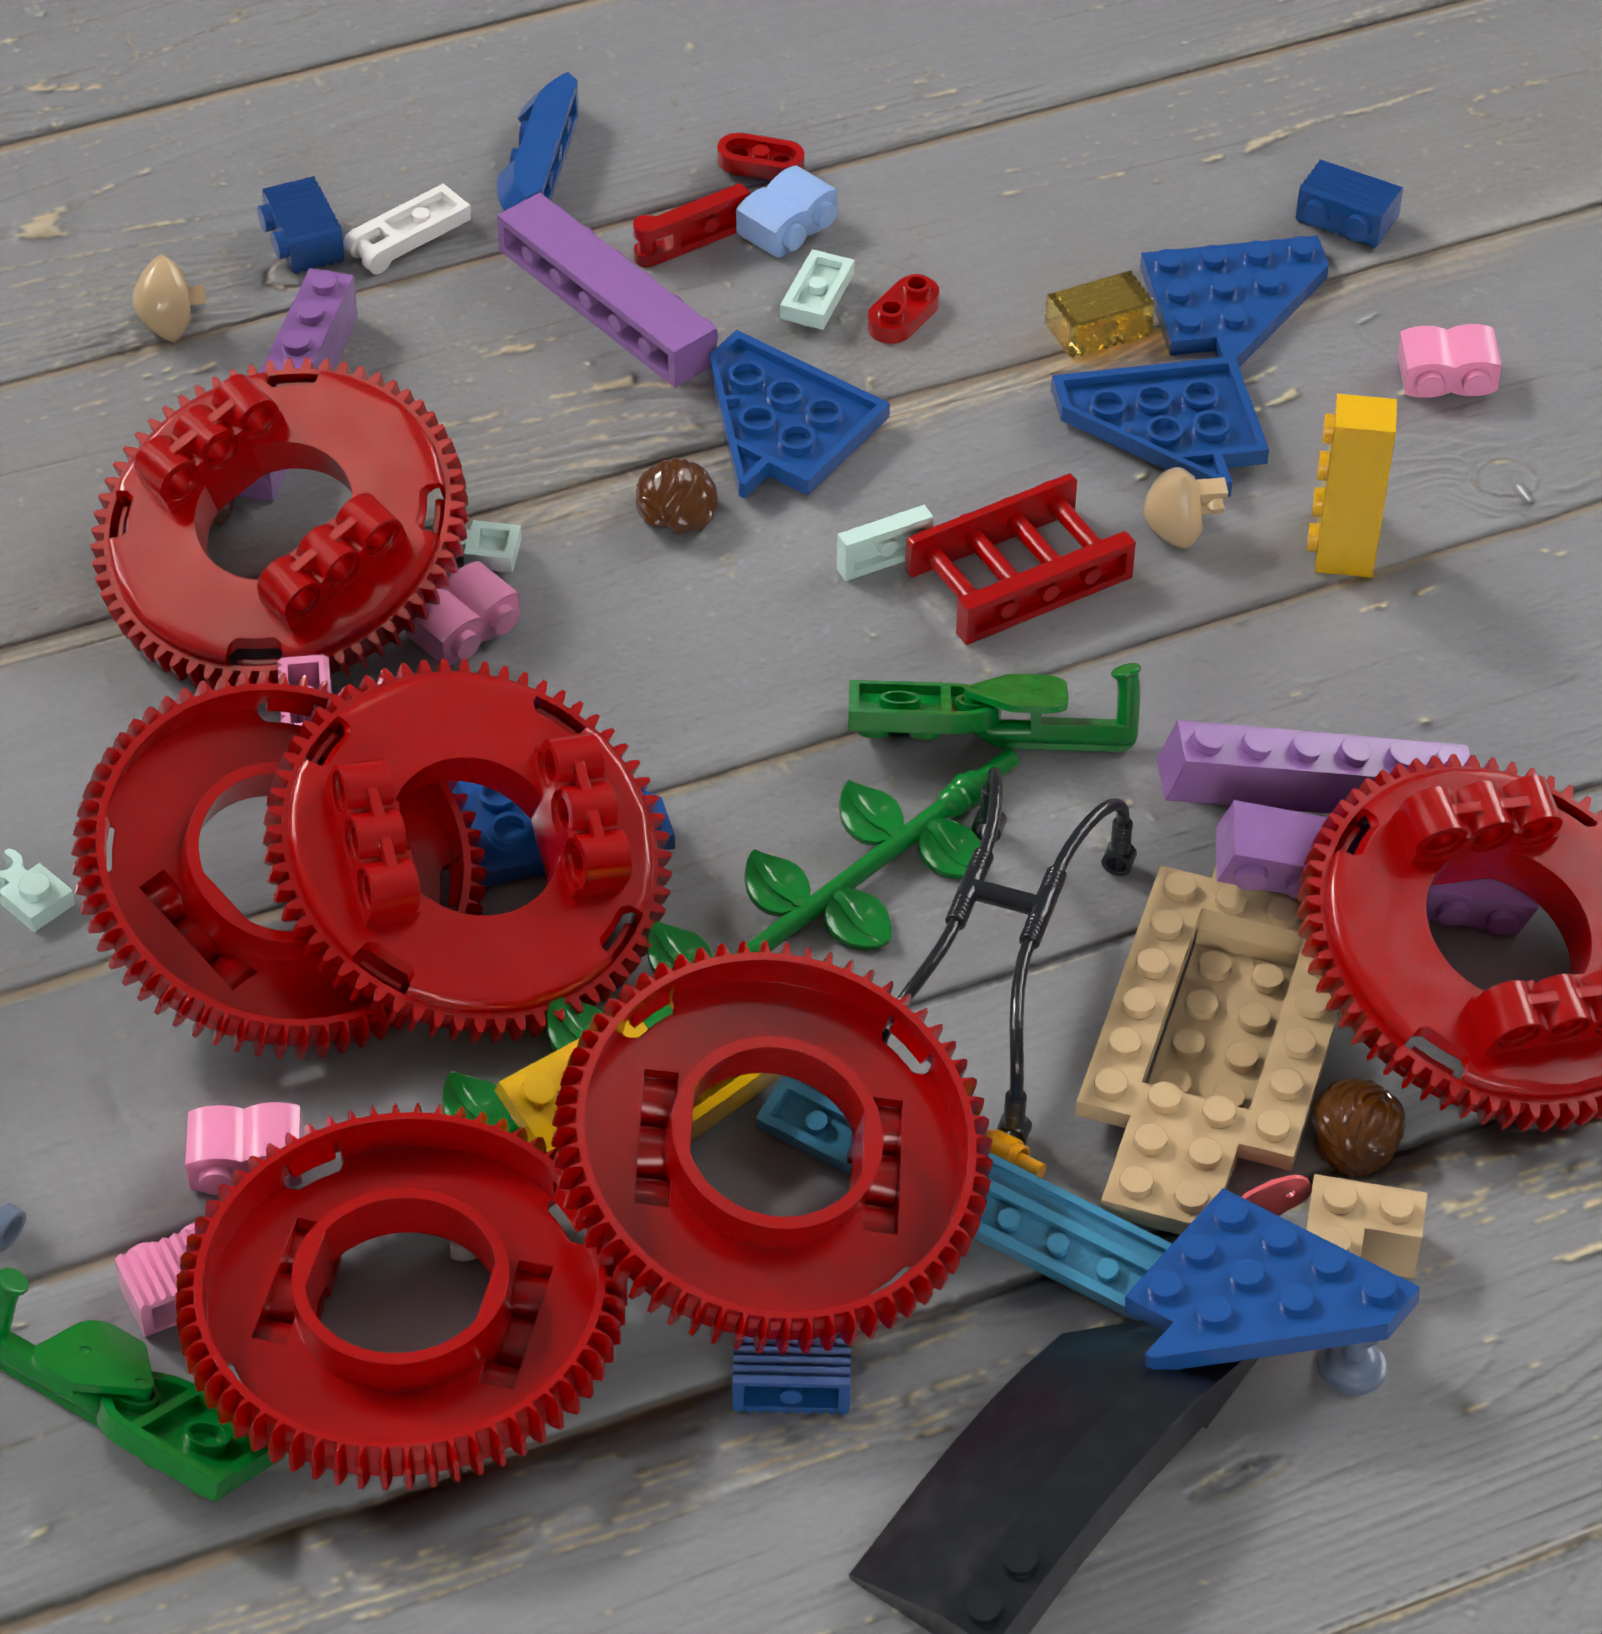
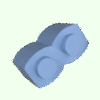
[736,166,838,258]

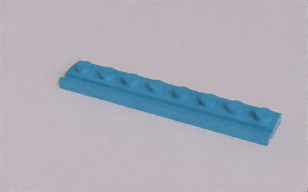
[755,1076,1172,1321]

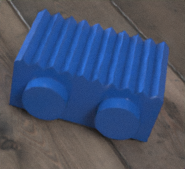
[1295,159,1403,248]
[257,176,345,274]
[732,1333,851,1415]

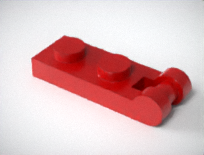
[633,182,750,267]

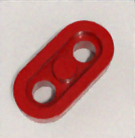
[717,132,805,180]
[868,274,940,344]

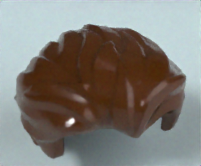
[636,458,718,535]
[1311,1078,1406,1178]

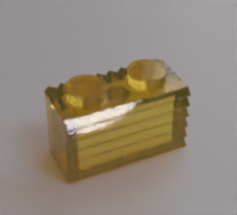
[1045,270,1155,359]

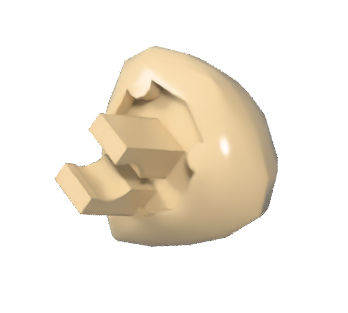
[132,254,207,343]
[1143,467,1228,549]

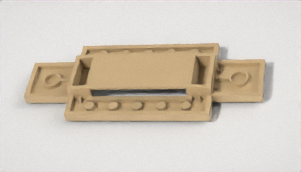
[1075,865,1340,1235]

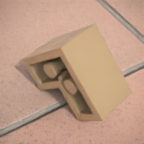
[1305,1174,1428,1278]

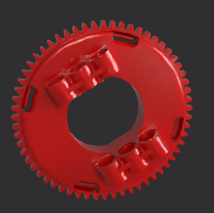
[90,357,469,691]
[262,658,672,1044]
[71,671,487,1059]
[1296,754,1602,1132]
[551,940,993,1355]
[175,1102,628,1490]

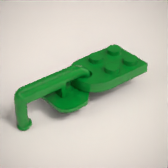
[848,663,1141,752]
[0,1268,285,1502]

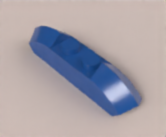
[497,72,579,211]

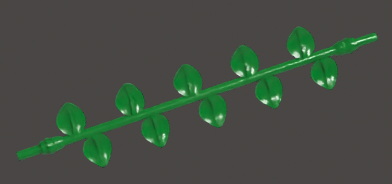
[442,748,1020,1143]

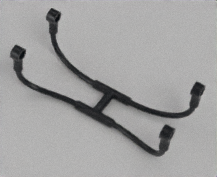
[882,767,1137,1145]

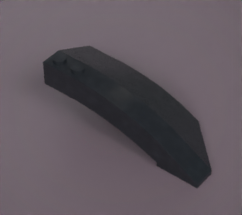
[849,1320,1259,1634]

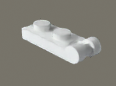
[343,183,472,274]

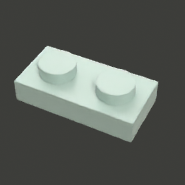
[780,249,855,330]
[837,505,934,582]

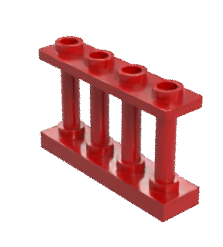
[905,473,1136,645]

